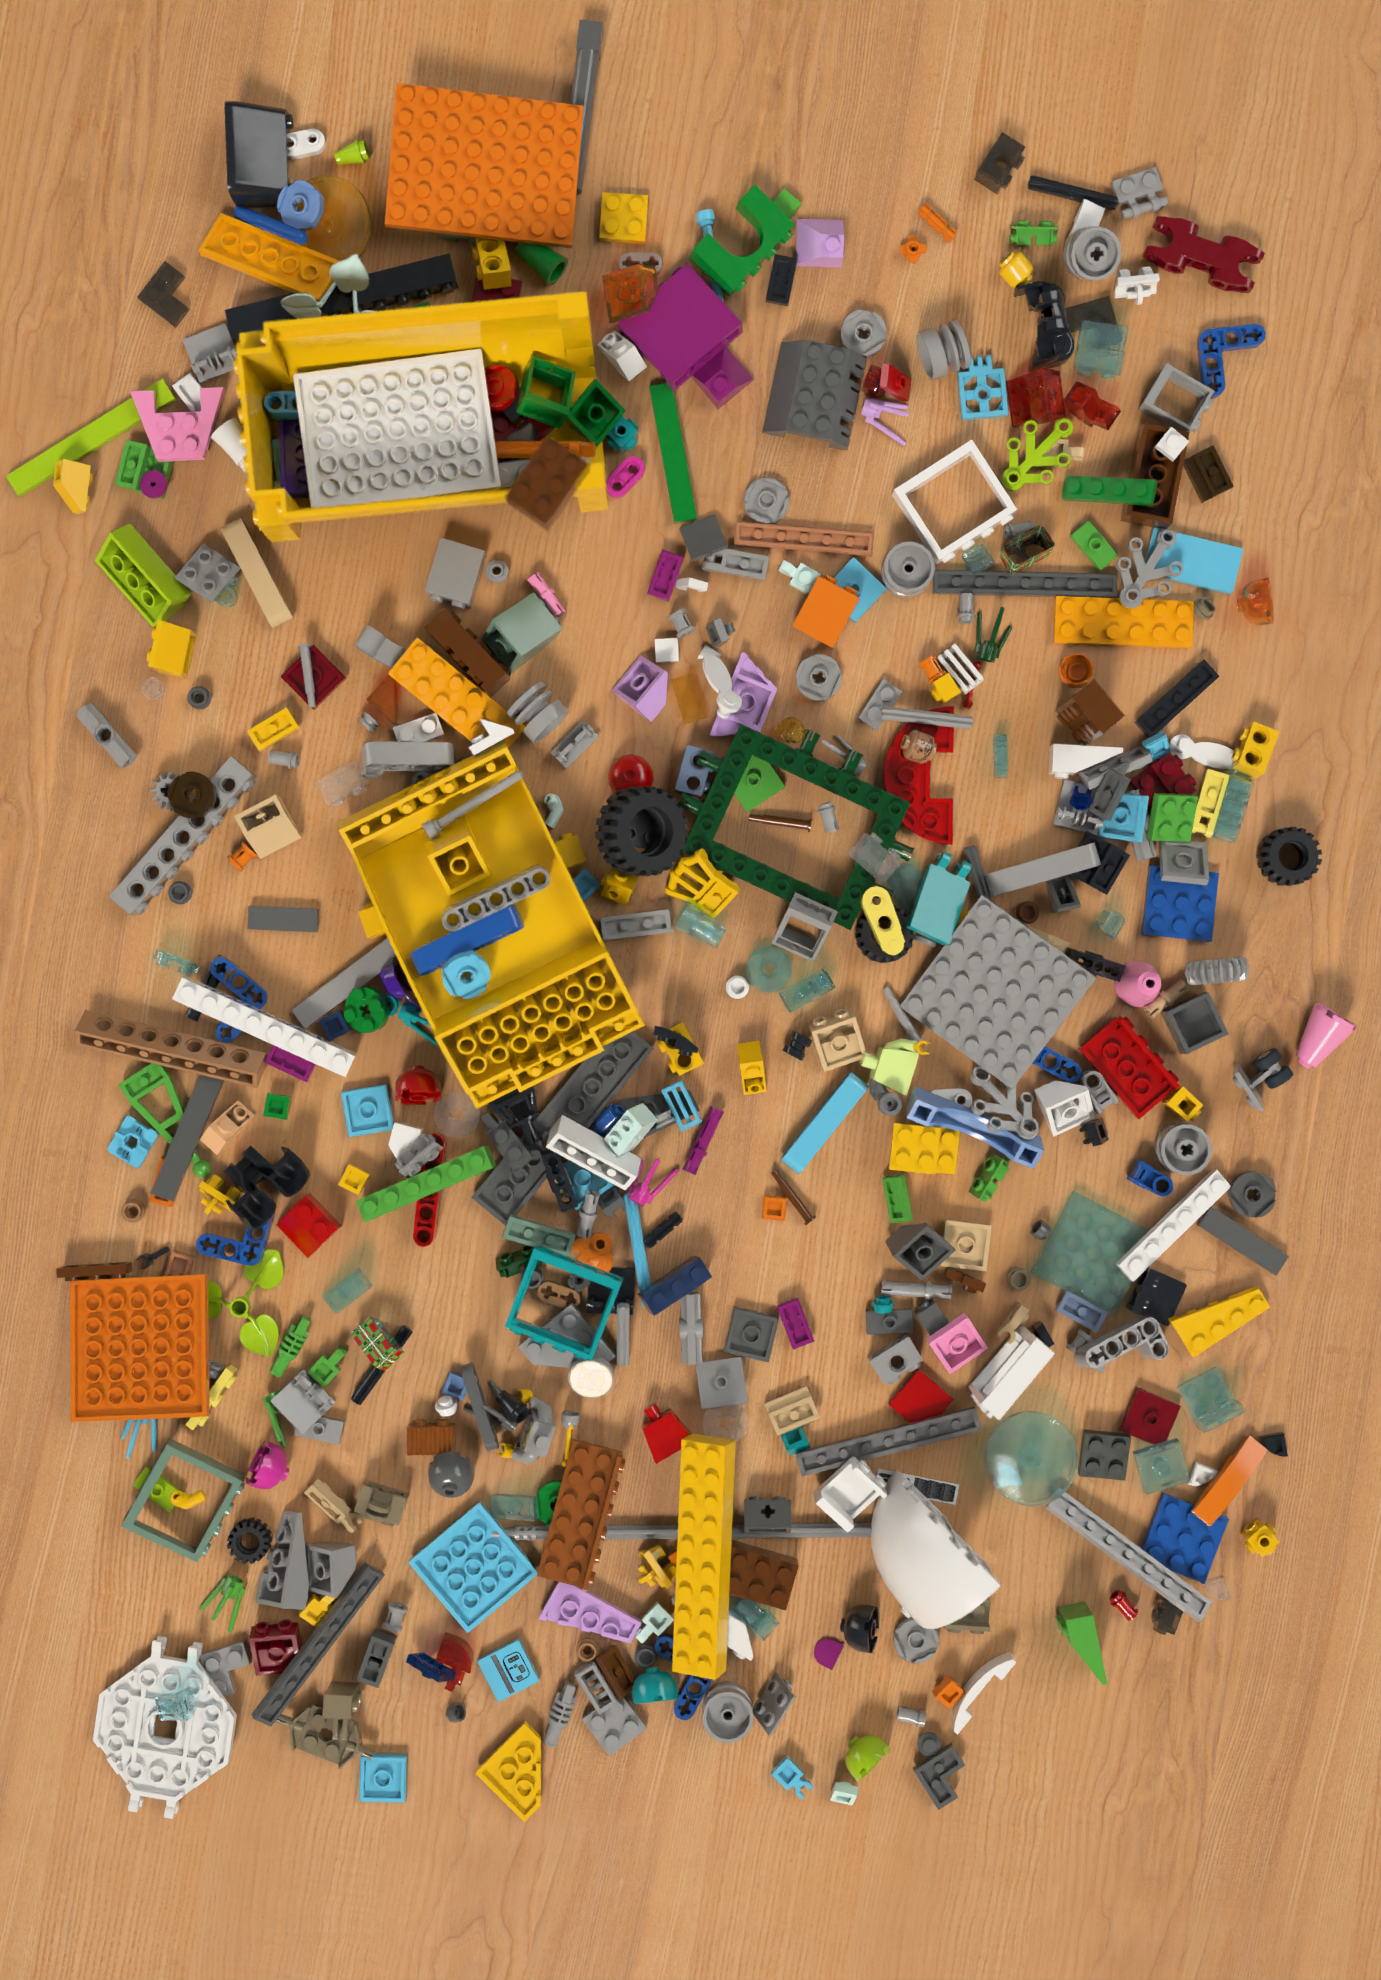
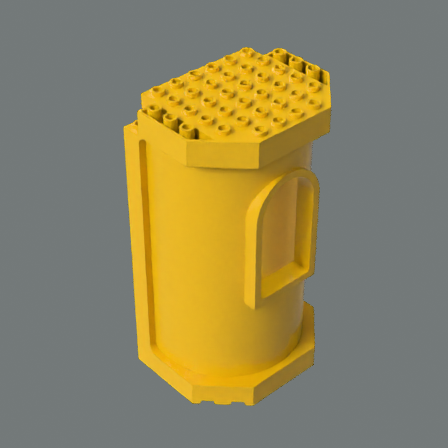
[234,292,609,542]

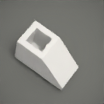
[597,331,647,381]
[389,1121,426,1159]
[727,1609,753,1661]

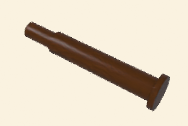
[749,814,812,832]
[771,1169,816,1225]

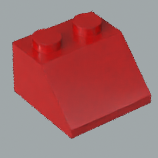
[277,1193,342,1258]

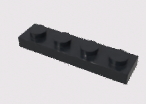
[1134,659,1220,738]

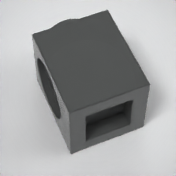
[914,1299,949,1336]

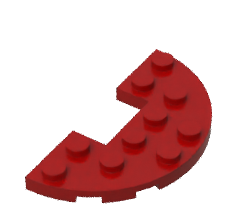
[883,706,954,845]

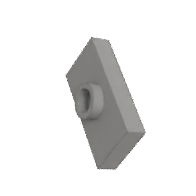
[294,1416,345,1445]

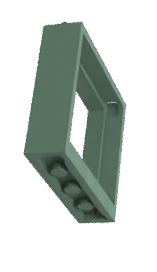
[121,1438,245,1562]

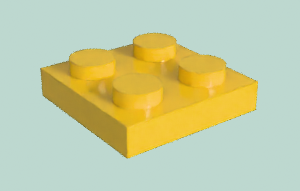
[599,192,649,244]

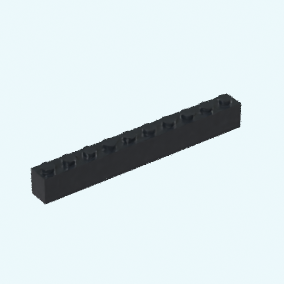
[225,253,459,343]

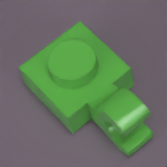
[307,1346,348,1388]

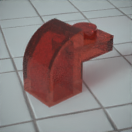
[1064,381,1121,430]
[435,1632,474,1692]

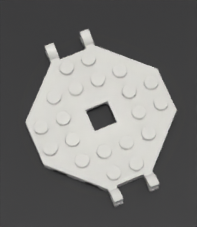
[93,1636,237,1819]

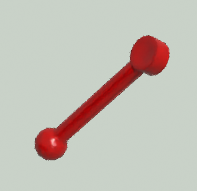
[963,661,981,709]

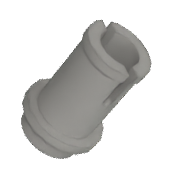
[1003,520,1034,540]
[957,593,975,624]
[268,750,299,769]
[817,802,840,833]
[896,1705,927,1728]

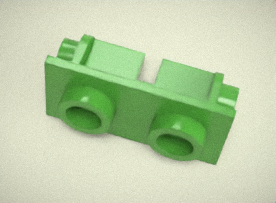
[1010,221,1059,246]
[969,1153,1010,1202]

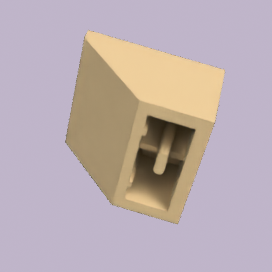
[234,795,302,859]

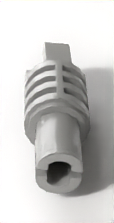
[543,1680,576,1748]

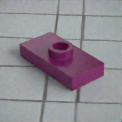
[647,550,684,602]
[265,1045,316,1082]
[776,1297,814,1350]

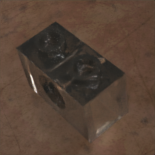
[974,132,1025,195]

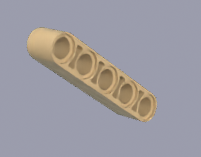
[221,517,294,628]

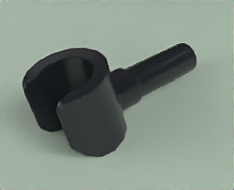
[136,1246,170,1269]

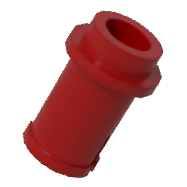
[1109,1590,1139,1621]

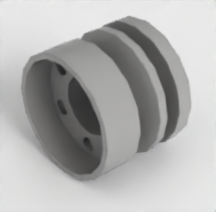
[916,319,971,381]
[507,681,569,744]

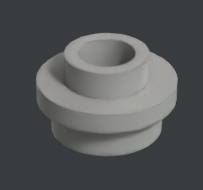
[486,560,509,583]

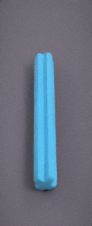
[624,1192,651,1306]

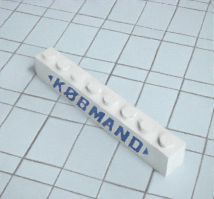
[172,976,357,1077]

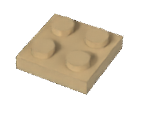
[940,1219,992,1272]

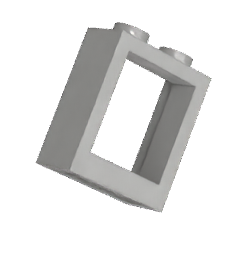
[1139,363,1214,433]
[772,892,838,962]

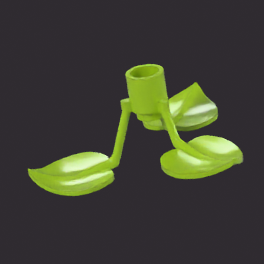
[208,1249,284,1357]

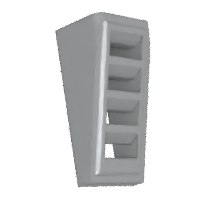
[574,1660,619,1715]

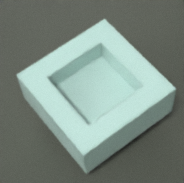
[830,1782,858,1806]

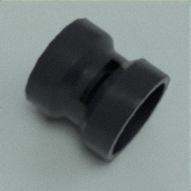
[782,1030,813,1061]

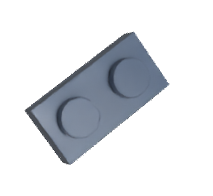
[1055,1290,1108,1332]

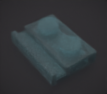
[883,858,923,913]

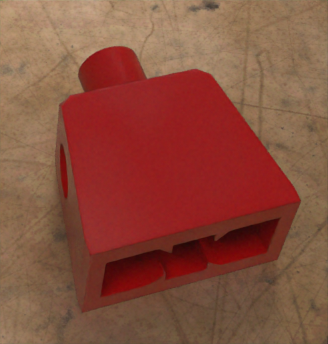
[642,1403,692,1464]

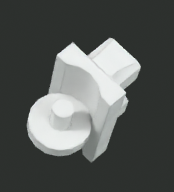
[1114,267,1160,305]

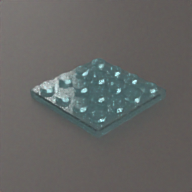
[1031,1191,1149,1316]

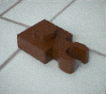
[944,1267,986,1294]

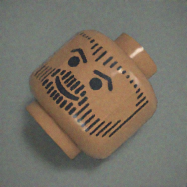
[900,730,937,764]

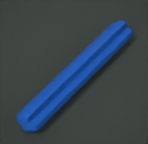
[233,206,308,245]

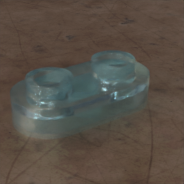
[153,949,200,977]

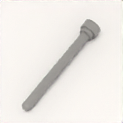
[422,771,523,840]

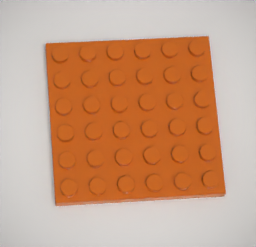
[70,1274,210,1422]

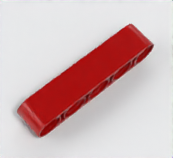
[413,1132,447,1247]

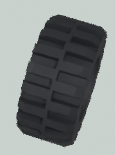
[595,786,688,876]

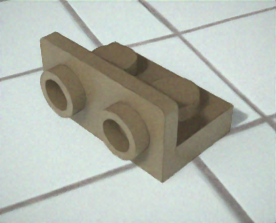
[943,1597,990,1634]

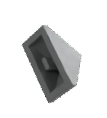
[1046,875,1081,913]

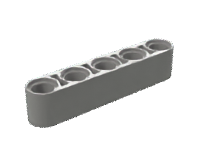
[984,843,1101,897]
[442,865,550,931]

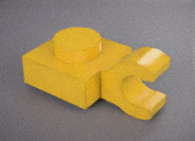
[299,1594,335,1627]

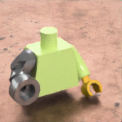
[860,1039,931,1116]

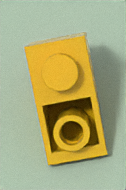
[53,459,93,514]
[736,1041,767,1095]

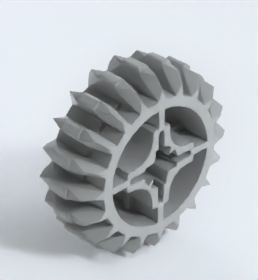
[1185,957,1249,985]

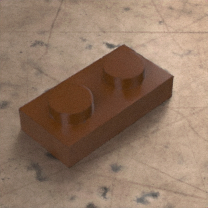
[595,1645,635,1699]

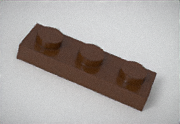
[56,1262,133,1281]

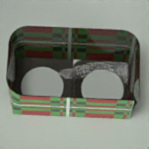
[1000,526,1056,575]

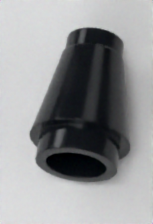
[496,1390,529,1424]

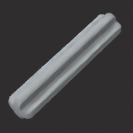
[617,1303,630,1366]

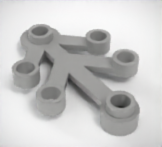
[1116,529,1183,609]
[970,1066,1039,1140]

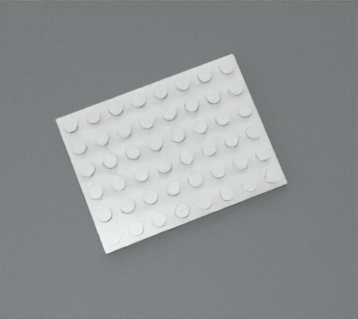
[293,349,501,508]

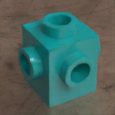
[605,416,638,454]

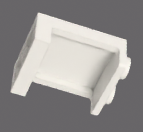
[813,1456,888,1532]

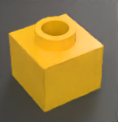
[930,673,961,705]

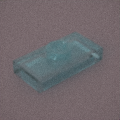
[491,1493,537,1521]

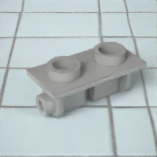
[550,720,599,769]
[395,1133,443,1178]

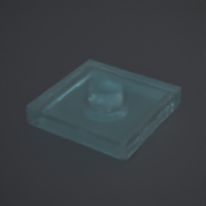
[1133,1438,1190,1495]

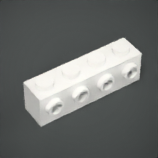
[546,1115,641,1190]

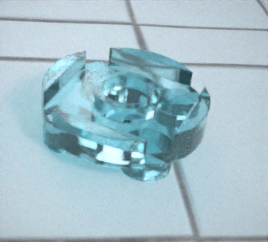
[746,946,792,993]

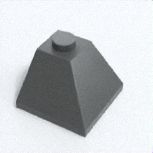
[885,1223,956,1281]

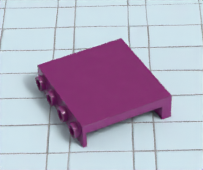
[617,263,743,392]

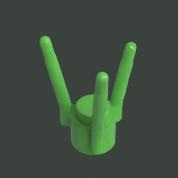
[262,1390,287,1448]
[199,1574,246,1633]

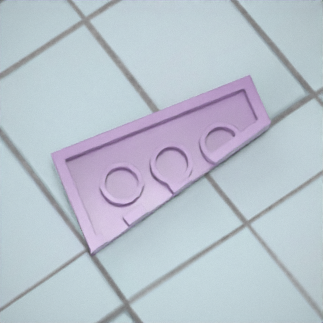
[538,1582,642,1643]

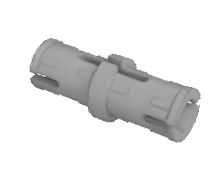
[576,1190,600,1238]

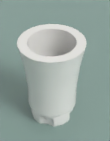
[211,418,248,472]

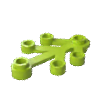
[1002,418,1073,491]

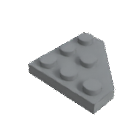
[518,1302,616,1368]

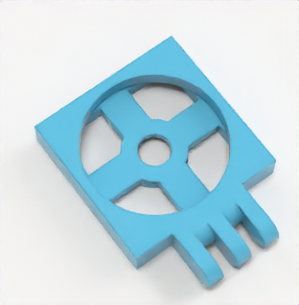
[957,354,1008,421]

